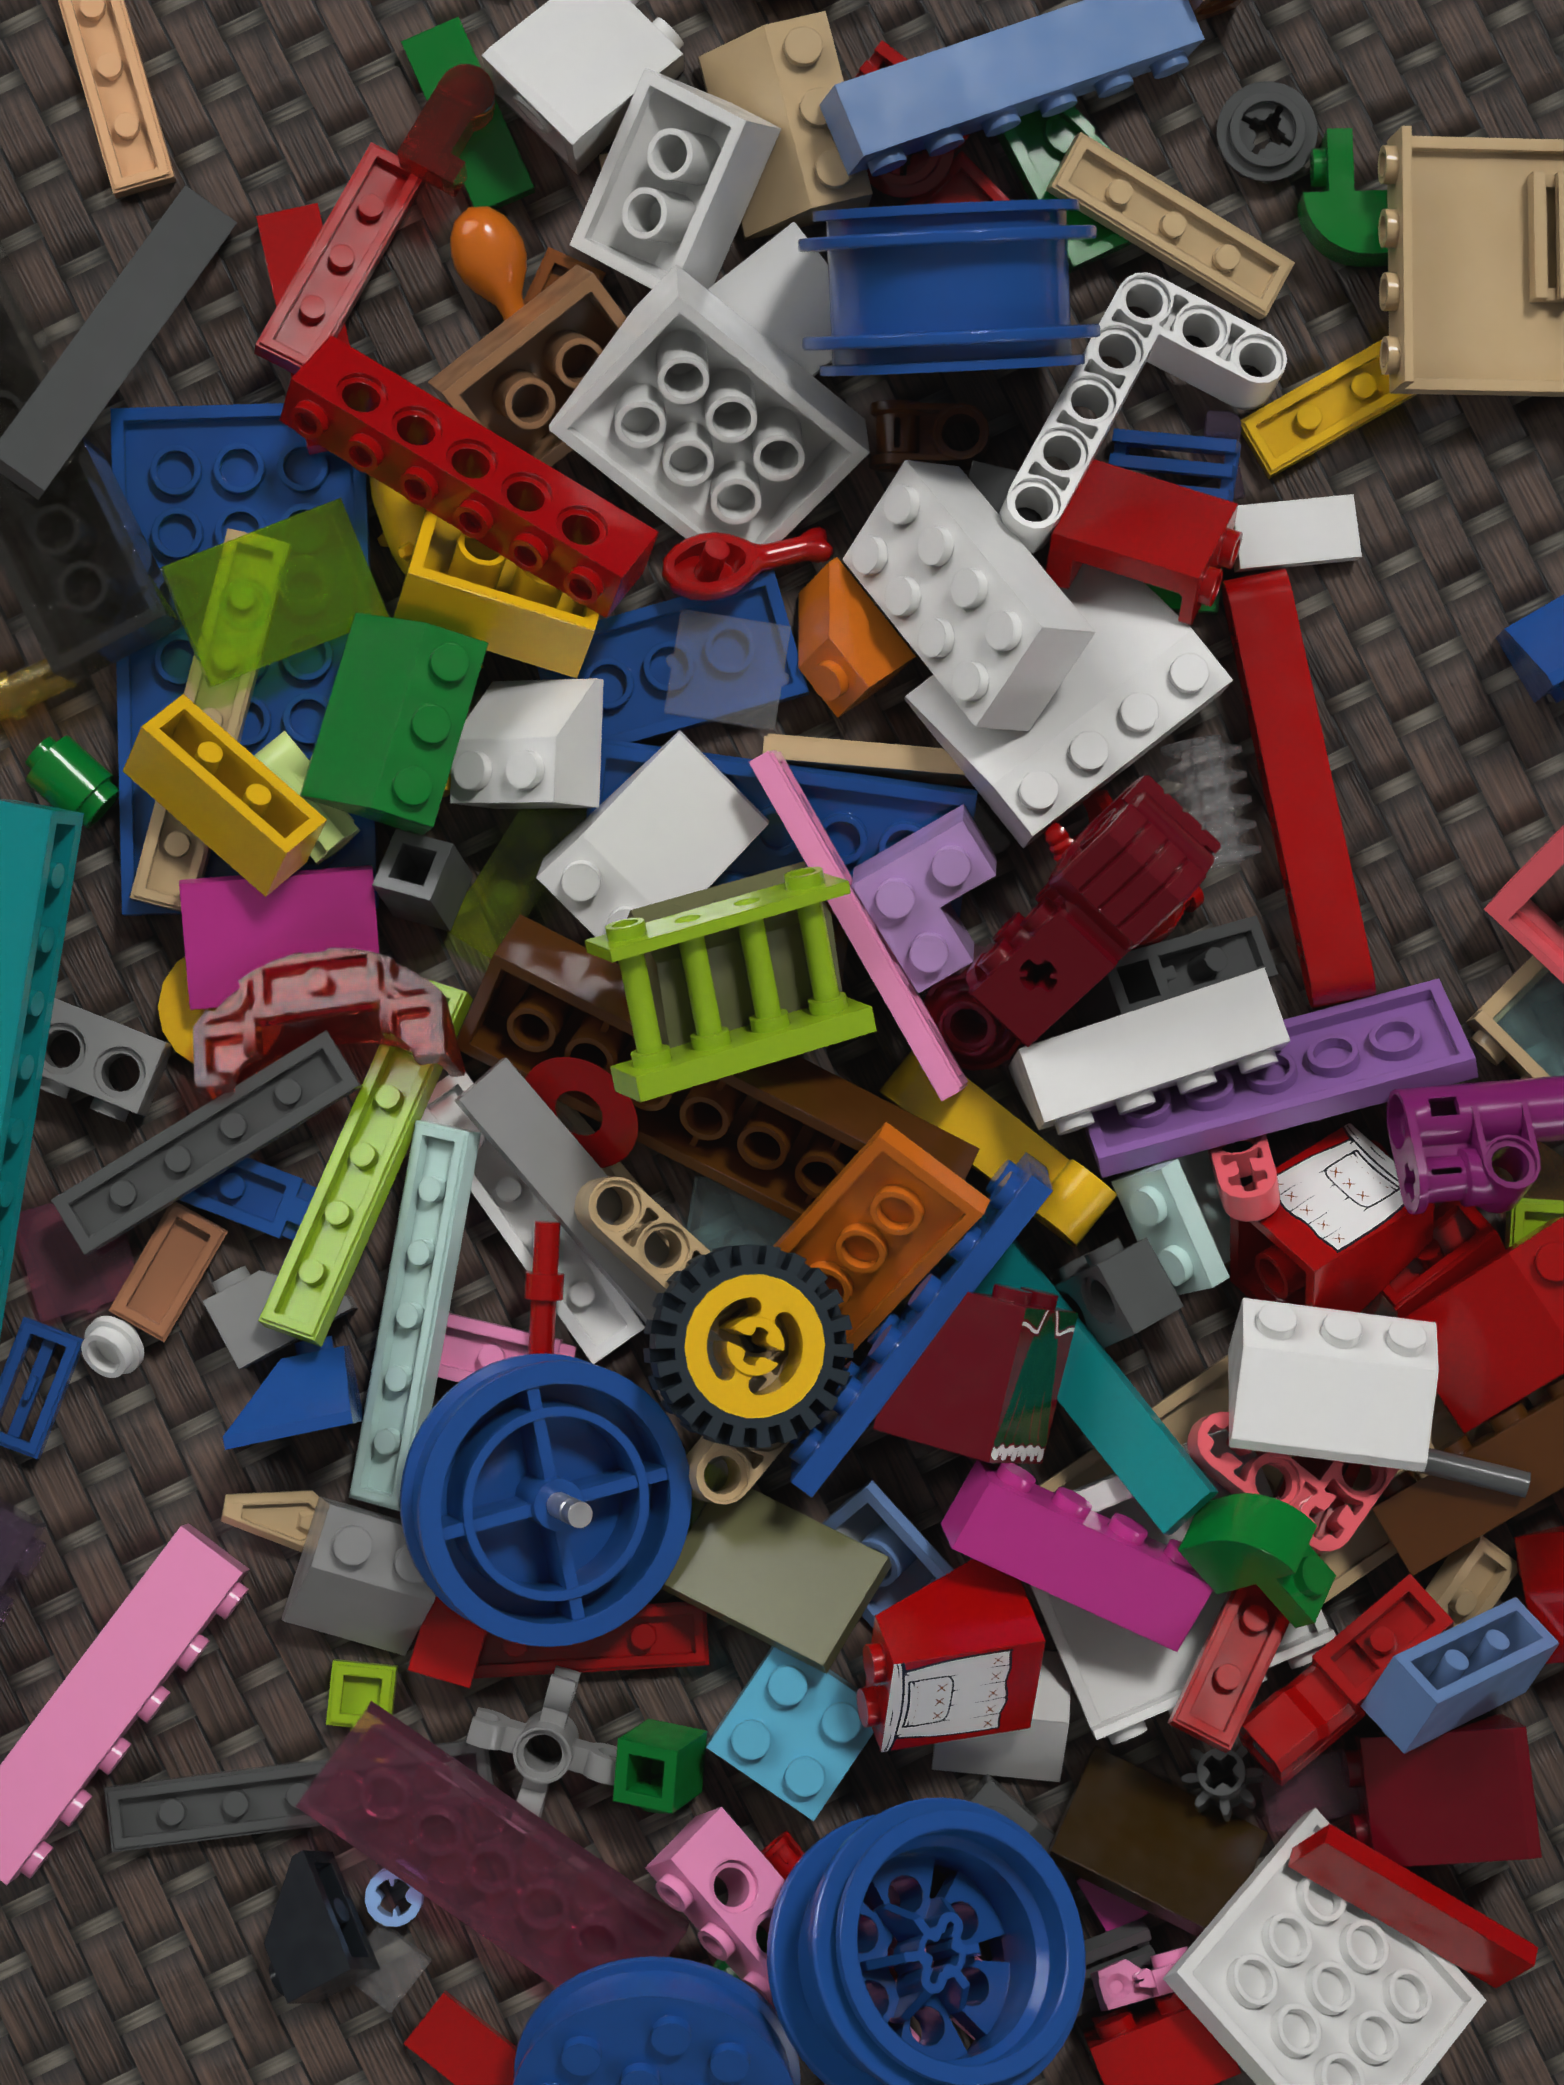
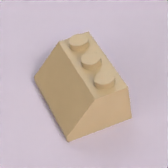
[698,11,873,241]

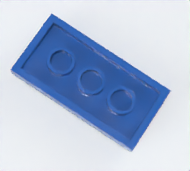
[537,570,809,743]

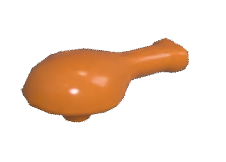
[450,206,527,321]

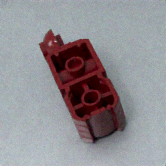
[923,775,1221,1071]

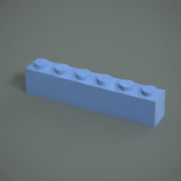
[819,0,1204,176]

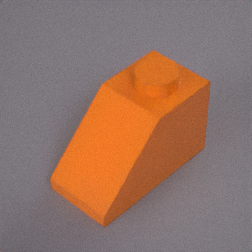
[798,557,916,718]

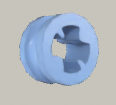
[365,1865,425,1927]

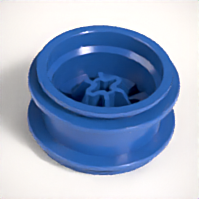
[798,199,1100,376]
[767,1797,1086,2085]

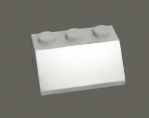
[570,68,781,289]
[1228,1298,1439,1472]

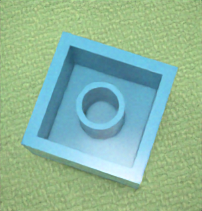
[706,1646,874,1821]

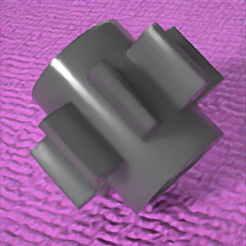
[1182,1745,1264,1821]

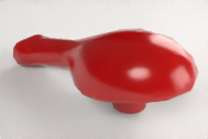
[662,526,833,601]

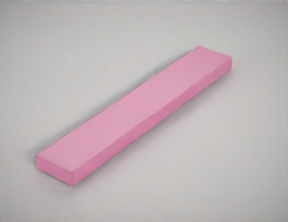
[749,750,968,1102]

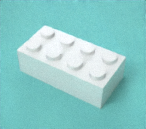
[842,460,1096,731]

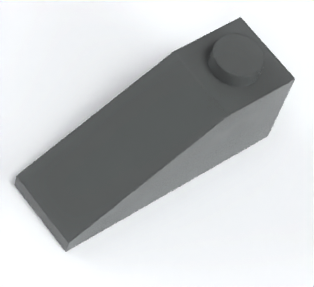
[1074,915,1278,1028]

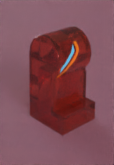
[397,64,496,198]

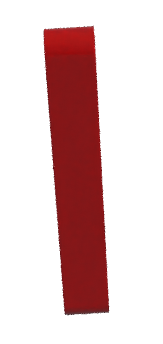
[1221,568,1376,1009]

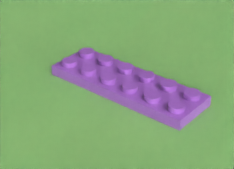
[1084,978,1478,1178]

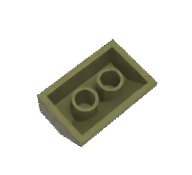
[627,861,842,1048]

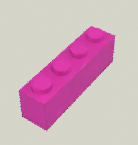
[941,1459,1213,1652]

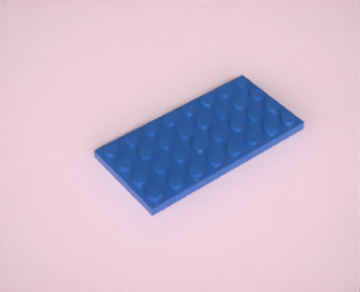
[110,403,379,916]

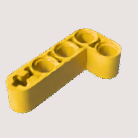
[879,1050,1117,1247]

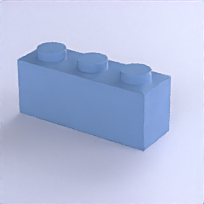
[1361,1597,1559,1754]

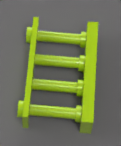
[585,867,877,1103]

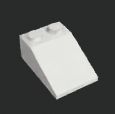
[536,730,769,937]

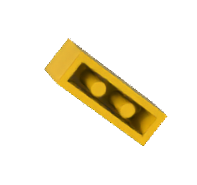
[123,694,327,897]

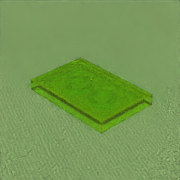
[160,498,389,688]

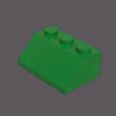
[300,612,488,835]

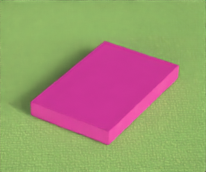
[179,865,382,1010]

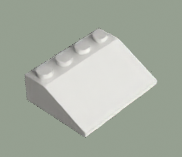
[549,264,870,544]
[904,563,1233,849]

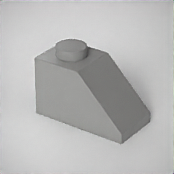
[203,1266,358,1369]

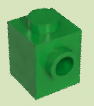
[613,1718,707,1814]

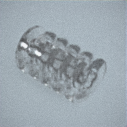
[1160,735,1262,871]

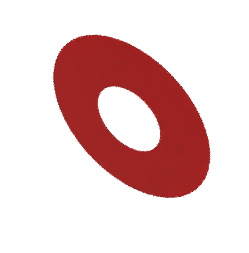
[525,1057,638,1168]

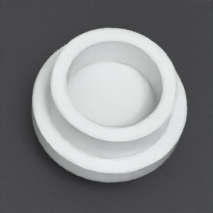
[81,1316,144,1378]

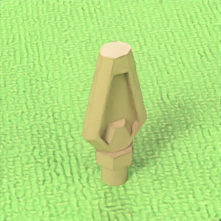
[221,1490,319,1552]

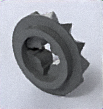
[1215,81,1318,185]

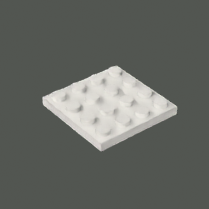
[1163,1807,1487,2085]

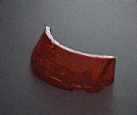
[193,948,465,1102]

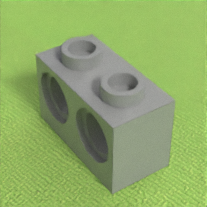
[40,998,173,1122]

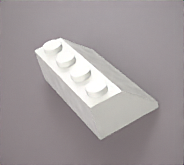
[1008,967,1290,1135]

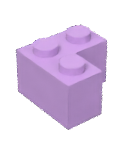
[851,804,997,993]

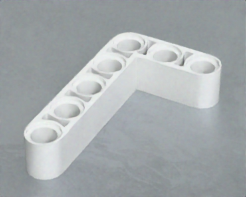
[999,272,1287,553]

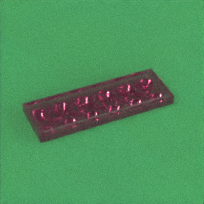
[296,1701,690,1987]

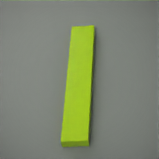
[258,974,473,1347]

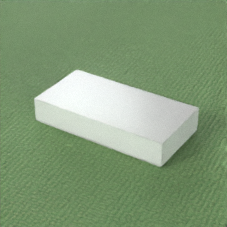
[1234,494,1362,573]

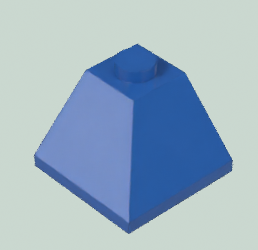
[223,1336,364,1450]

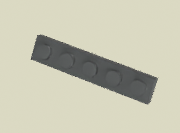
[51,1030,362,1256]

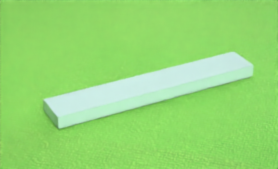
[349,1120,481,1511]

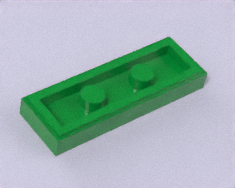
[401,16,535,210]

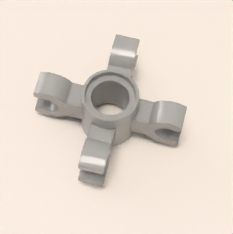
[466,1665,617,1828]

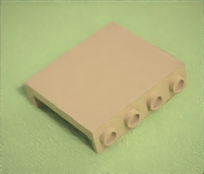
[1378,126,1564,397]

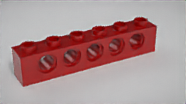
[279,335,659,619]

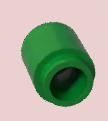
[25,735,119,829]

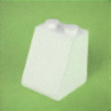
[481,0,685,175]

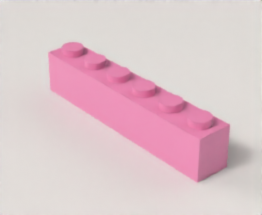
[0,1523,250,1885]

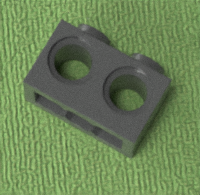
[1053,1238,1184,1348]

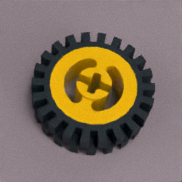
[643,1244,854,1448]

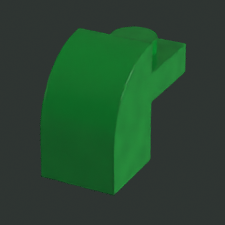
[1297,128,1388,267]
[1178,1493,1336,1628]

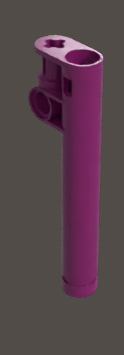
[1387,1075,1564,1215]

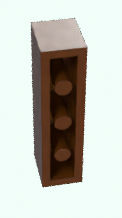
[1372,1375,1564,1576]

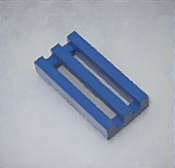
[1108,428,1241,502]
[0,1317,84,1459]

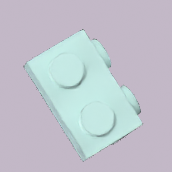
[1111,1150,1231,1295]

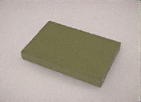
[662,1475,892,1674]

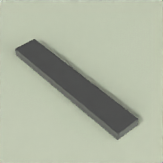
[0,185,237,500]
[104,1740,496,1852]

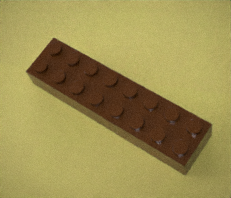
[454,914,980,1222]

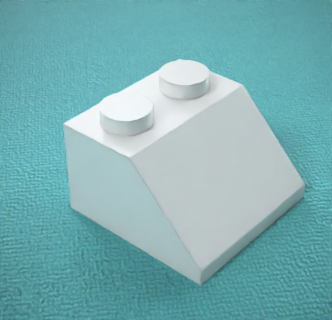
[450,678,604,809]

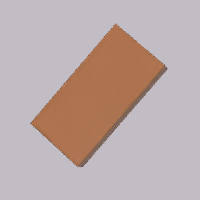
[109,1202,228,1343]

